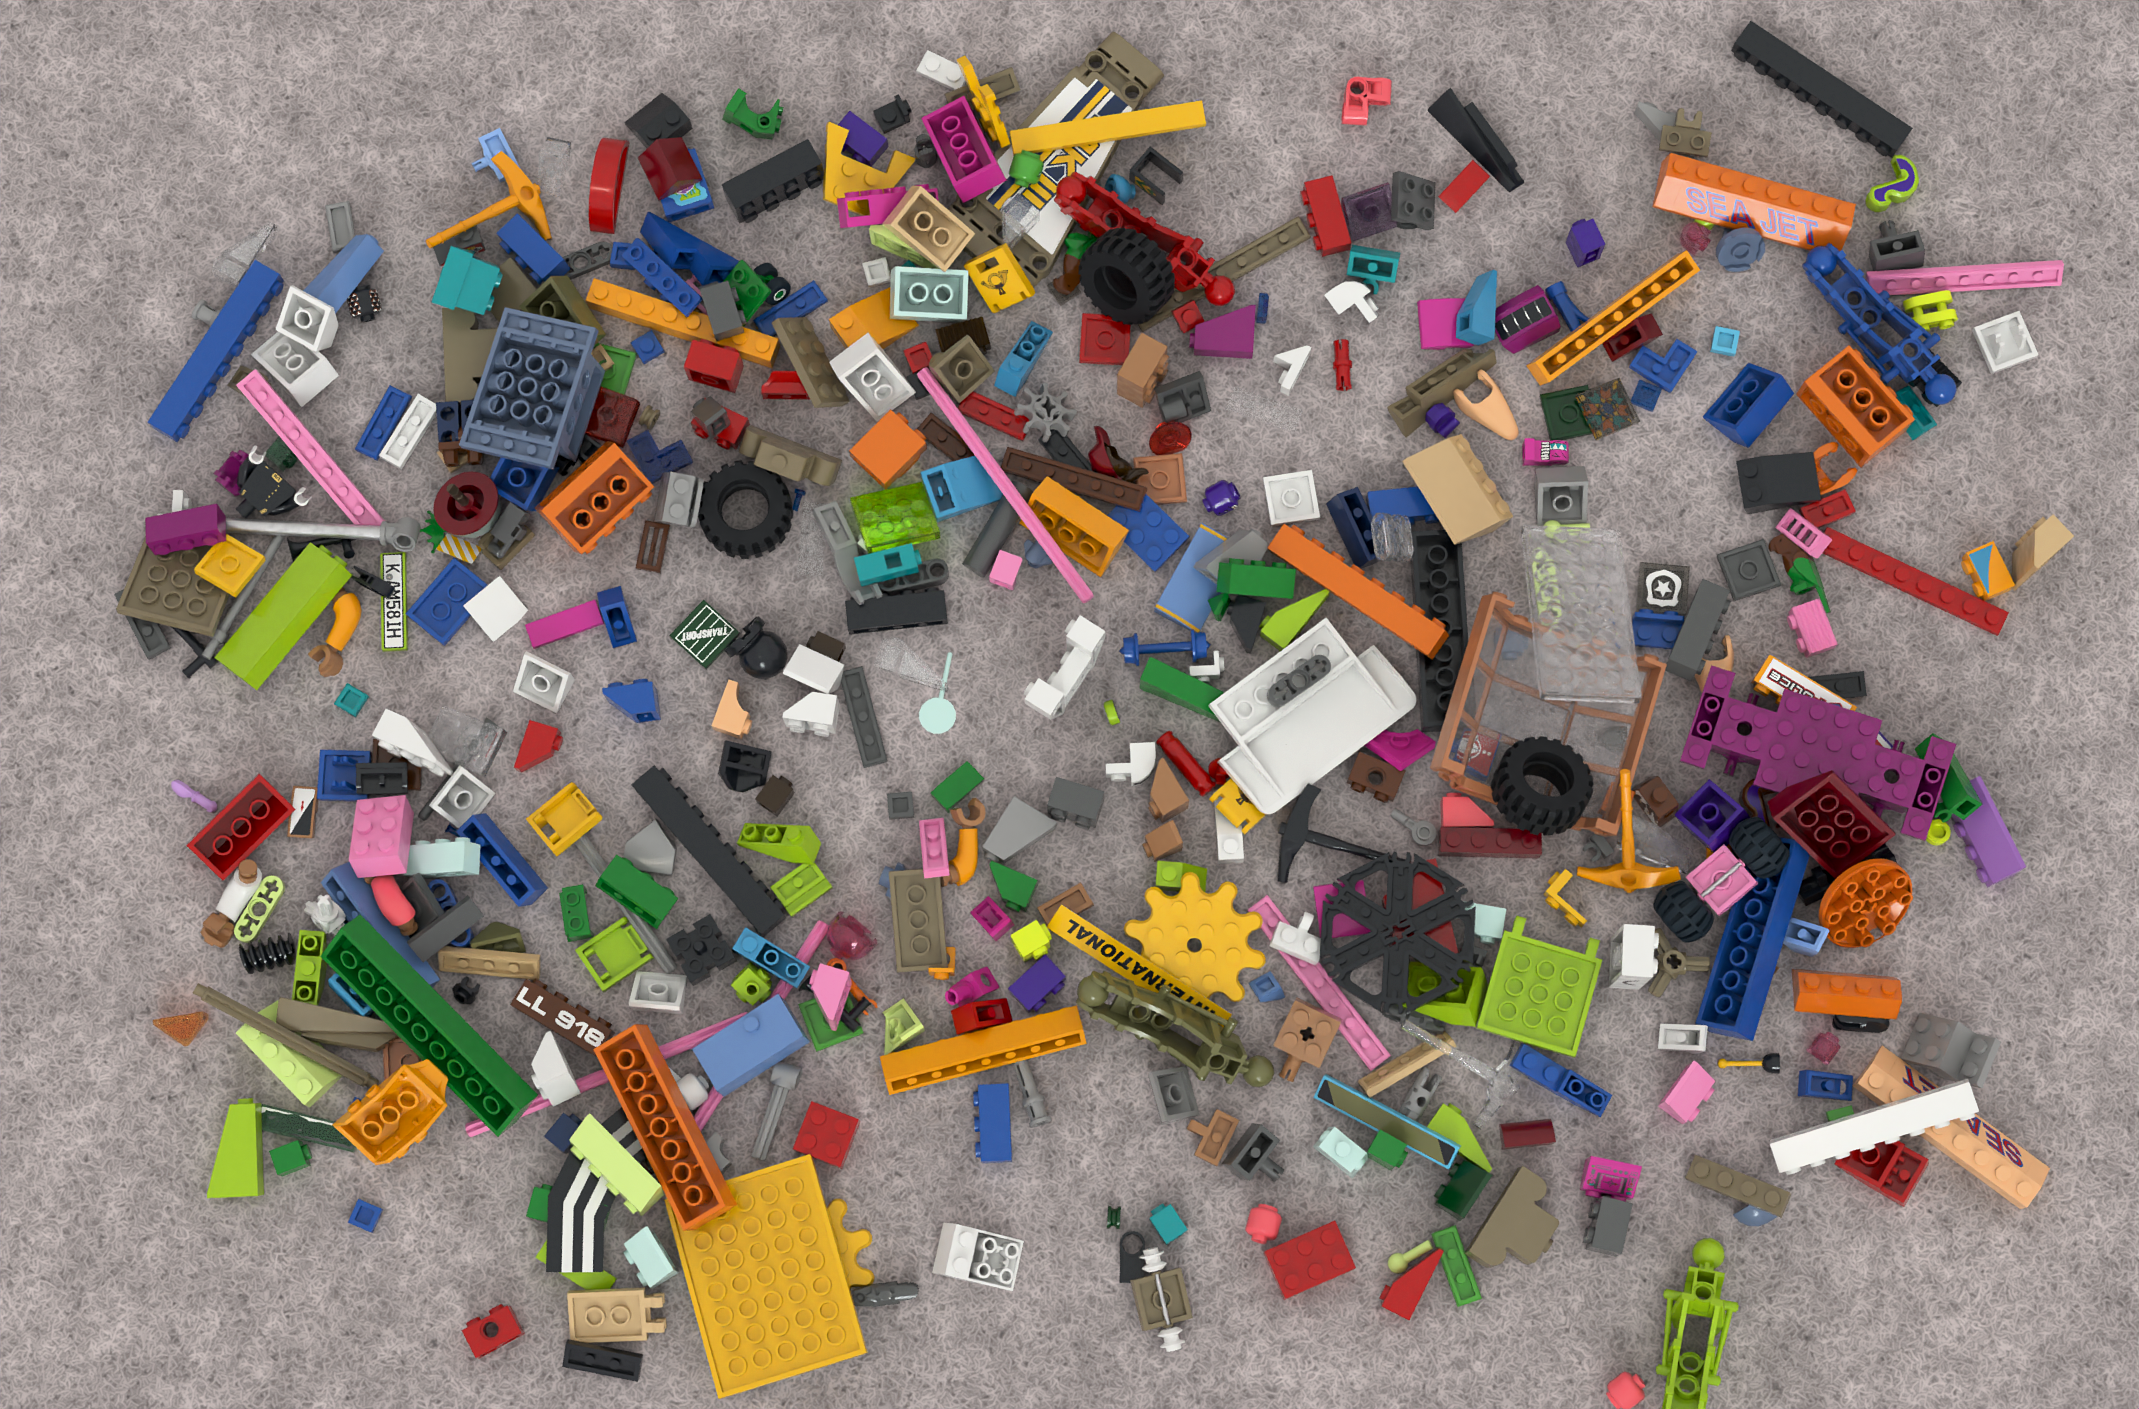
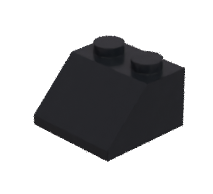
[624,93,693,149]

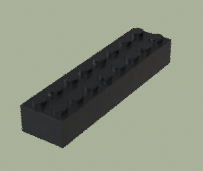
[1409,530,1473,732]

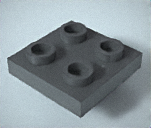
[1391,171,1436,230]
[1154,371,1211,428]

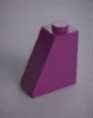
[1189,305,1256,359]

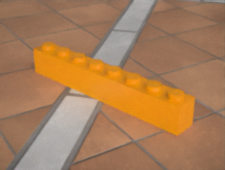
[1526,250,1700,386]
[585,278,781,369]
[880,1005,1087,1095]

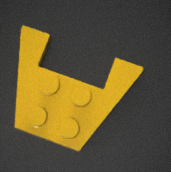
[956,56,1010,148]
[823,122,916,216]

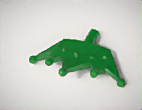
[420,511,446,553]

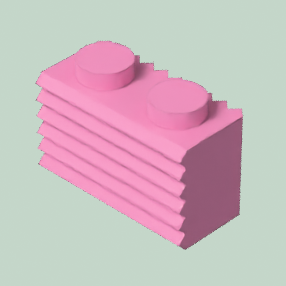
[1787,598,1838,658]

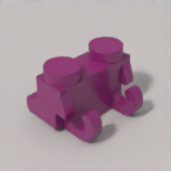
[213,450,249,497]

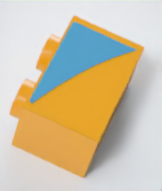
[1961,541,2015,601]

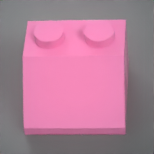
[809,963,852,1031]
[1658,1061,1715,1124]

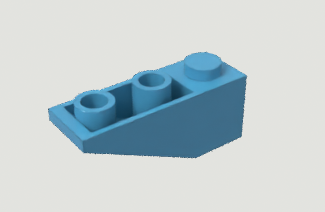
[1456,270,1497,346]
[994,321,1053,397]
[732,927,810,988]

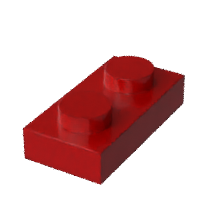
[1799,489,1856,532]

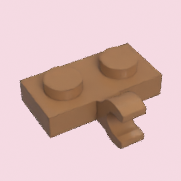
[1037,883,1094,931]
[1186,1109,1240,1167]

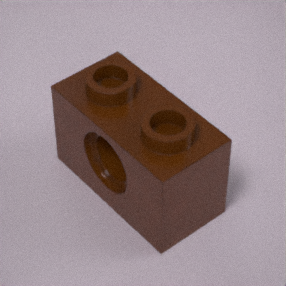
[1347,752,1406,803]

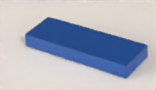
[753,280,828,337]
[355,385,412,461]

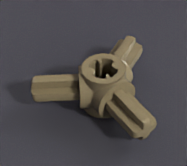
[1648,928,1710,998]

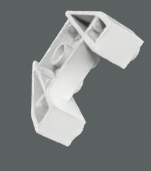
[1023,616,1105,720]

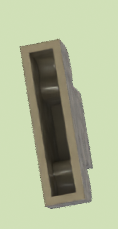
[442,307,498,404]
[738,425,842,486]
[1464,1166,1559,1268]

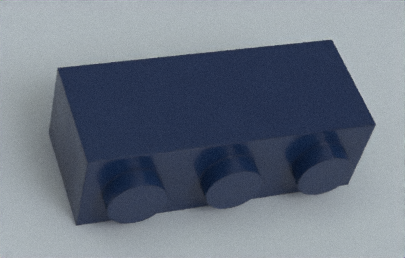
[1326,487,1389,569]

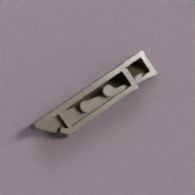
[1387,349,1497,437]
[276,997,400,1052]

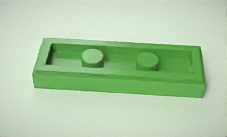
[1431,1225,1482,1307]

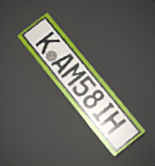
[380,552,408,652]

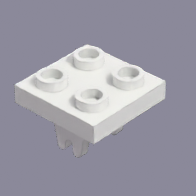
[1972,311,2038,374]

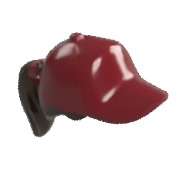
[1088,426,1149,483]

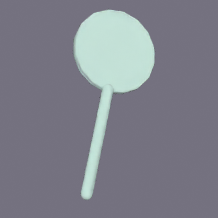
[919,652,956,734]

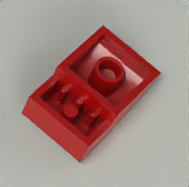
[1834,1141,1929,1207]

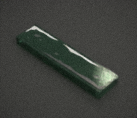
[261,1104,356,1153]

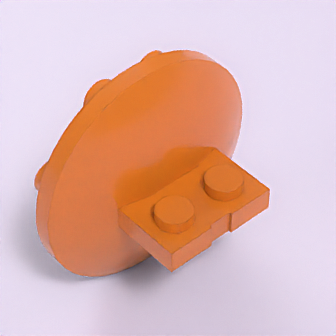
[1818,859,1913,948]

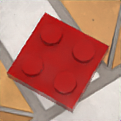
[1079,313,1131,365]

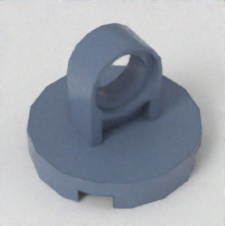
[1716,227,1765,272]

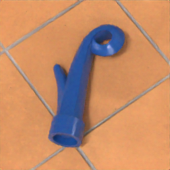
[1545,281,1589,332]

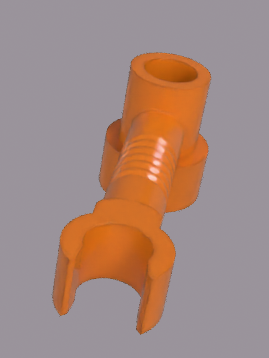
[826,958,878,1016]

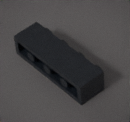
[845,588,948,635]

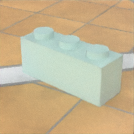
[403,837,481,879]

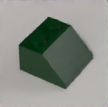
[1434,1160,1492,1221]

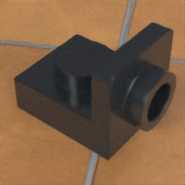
[873,94,912,134]

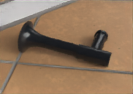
[287,538,357,562]
[158,624,218,679]
[799,974,871,1033]

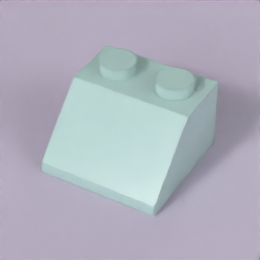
[623,1226,679,1289]

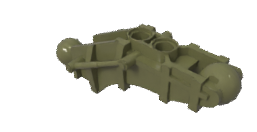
[1076,971,1274,1088]

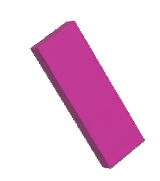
[525,600,604,649]

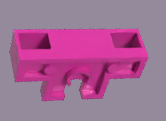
[837,184,939,228]

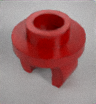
[1208,758,1230,785]

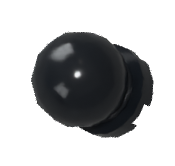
[724,616,788,680]

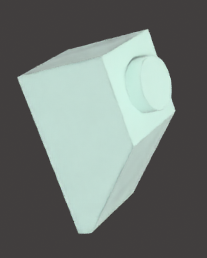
[1462,901,1506,945]

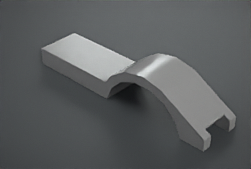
[813,501,882,605]

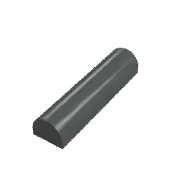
[962,481,1033,578]

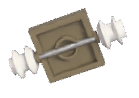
[1130,1247,1193,1352]

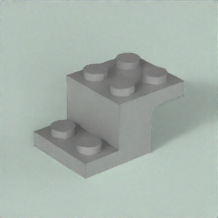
[1901,1013,2001,1088]

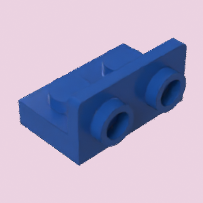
[1630,609,1685,649]

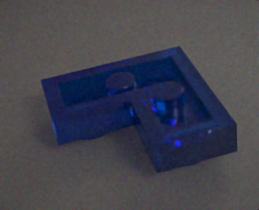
[626,430,693,484]

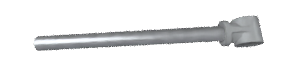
[226,517,421,552]

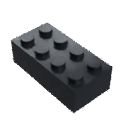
[722,139,824,223]

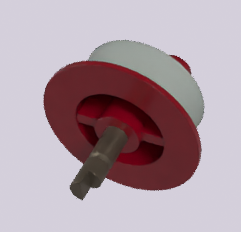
[433,471,501,538]

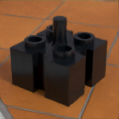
[666,914,737,986]

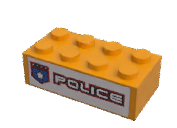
[1751,655,1857,711]

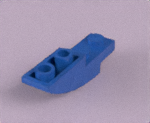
[1509,1043,1612,1117]

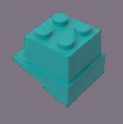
[431,246,503,315]

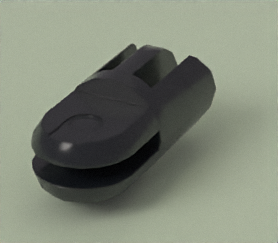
[1832,1015,1890,1033]

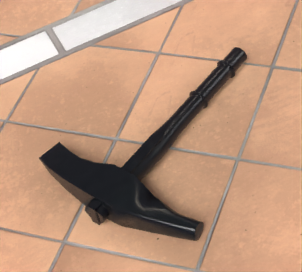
[1278,783,1406,883]

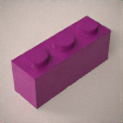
[145,504,226,555]

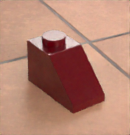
[1602,313,1663,362]

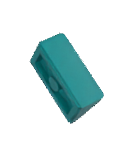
[1895,385,1937,440]

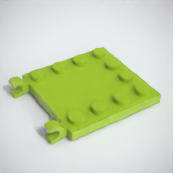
[1476,916,1602,1058]

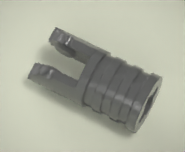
[914,134,937,168]

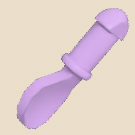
[171,780,217,812]

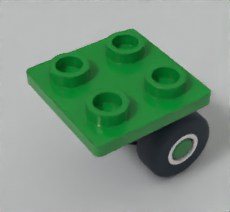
[723,260,791,327]

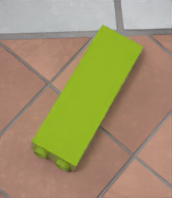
[214,542,352,690]

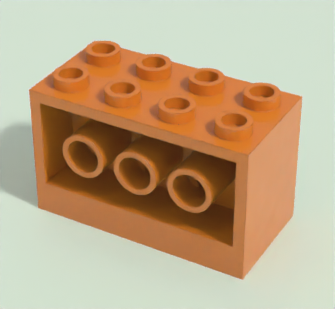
[1796,345,1915,468]
[535,441,654,555]

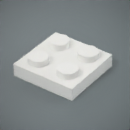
[1263,470,1320,527]

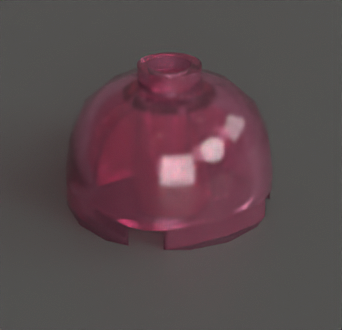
[827,911,877,960]

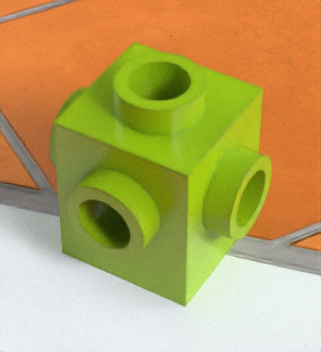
[731,961,772,1006]

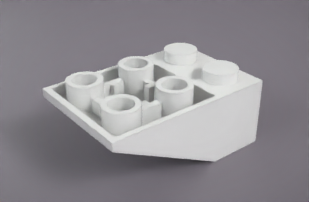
[372,709,454,777]
[932,1223,1024,1291]

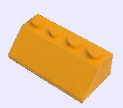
[1019,476,1129,577]

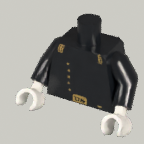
[236,446,312,519]

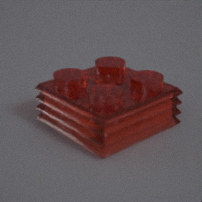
[585,386,640,448]

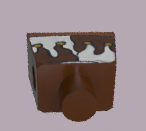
[1631,776,1679,829]

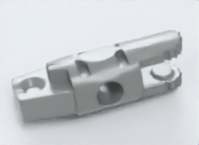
[1399,1066,1442,1122]

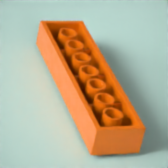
[593,1024,737,1231]

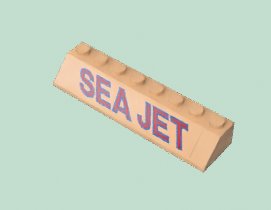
[1853,1046,2050,1209]

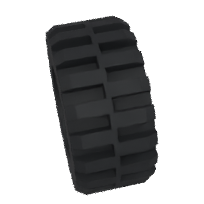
[1079,228,1175,325]
[698,460,793,559]
[1491,736,1594,836]

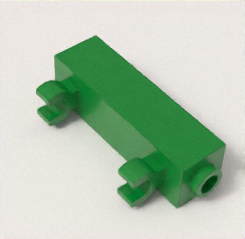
[1915,733,1982,823]

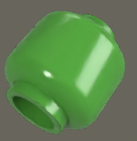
[1009,150,1044,188]

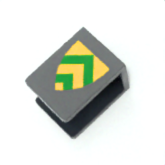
[1129,147,1183,205]

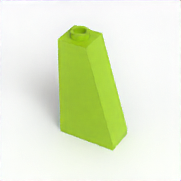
[207,1098,264,1198]

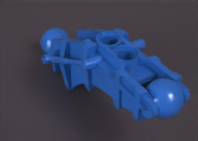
[1802,243,1957,405]

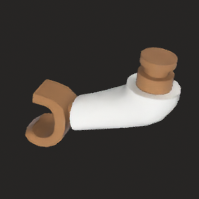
[200,859,262,948]

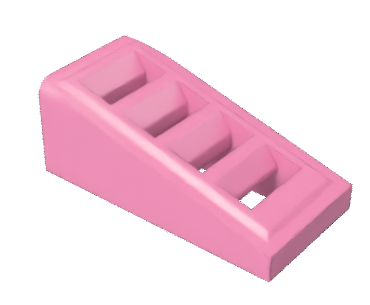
[1775,508,1832,559]

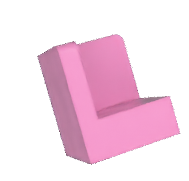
[989,550,1022,590]

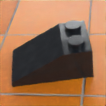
[1736,452,1822,514]

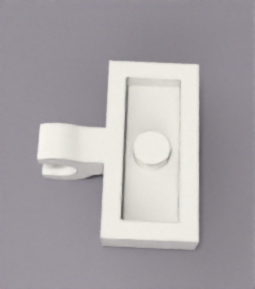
[1269,912,1321,965]

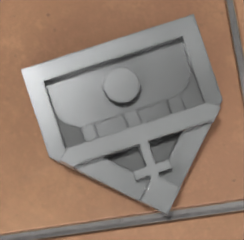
[624,819,676,875]

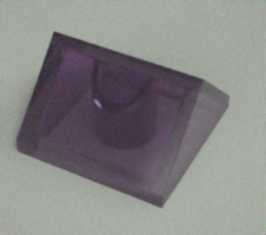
[1341,182,1397,241]

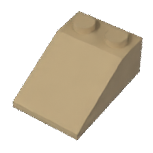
[882,186,975,272]

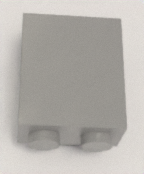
[654,472,704,528]

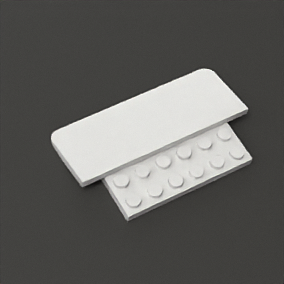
[1208,618,1416,814]

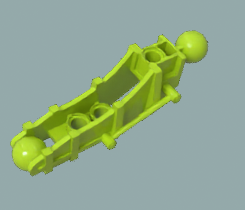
[1655,1238,1739,1409]

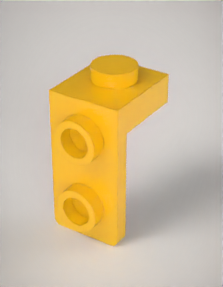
[1543,869,1587,928]

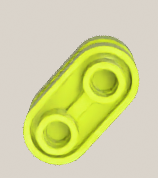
[1903,290,1958,332]

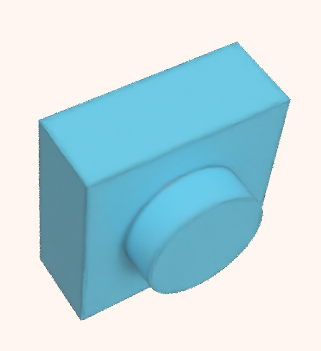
[1710,326,1740,357]

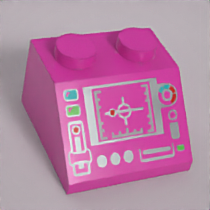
[1580,1156,1642,1202]

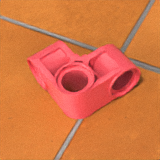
[1342,76,1392,126]

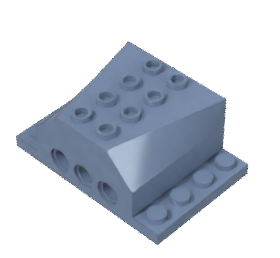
[459,307,605,470]

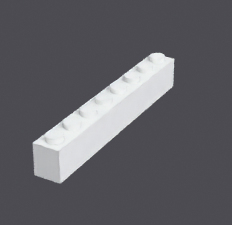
[1770,1079,1979,1175]

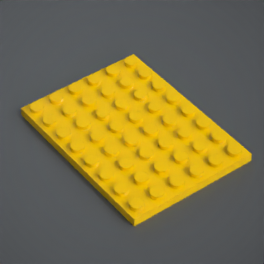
[664,1154,868,1399]

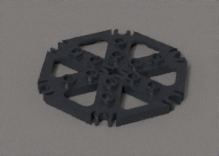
[1320,852,1476,1015]

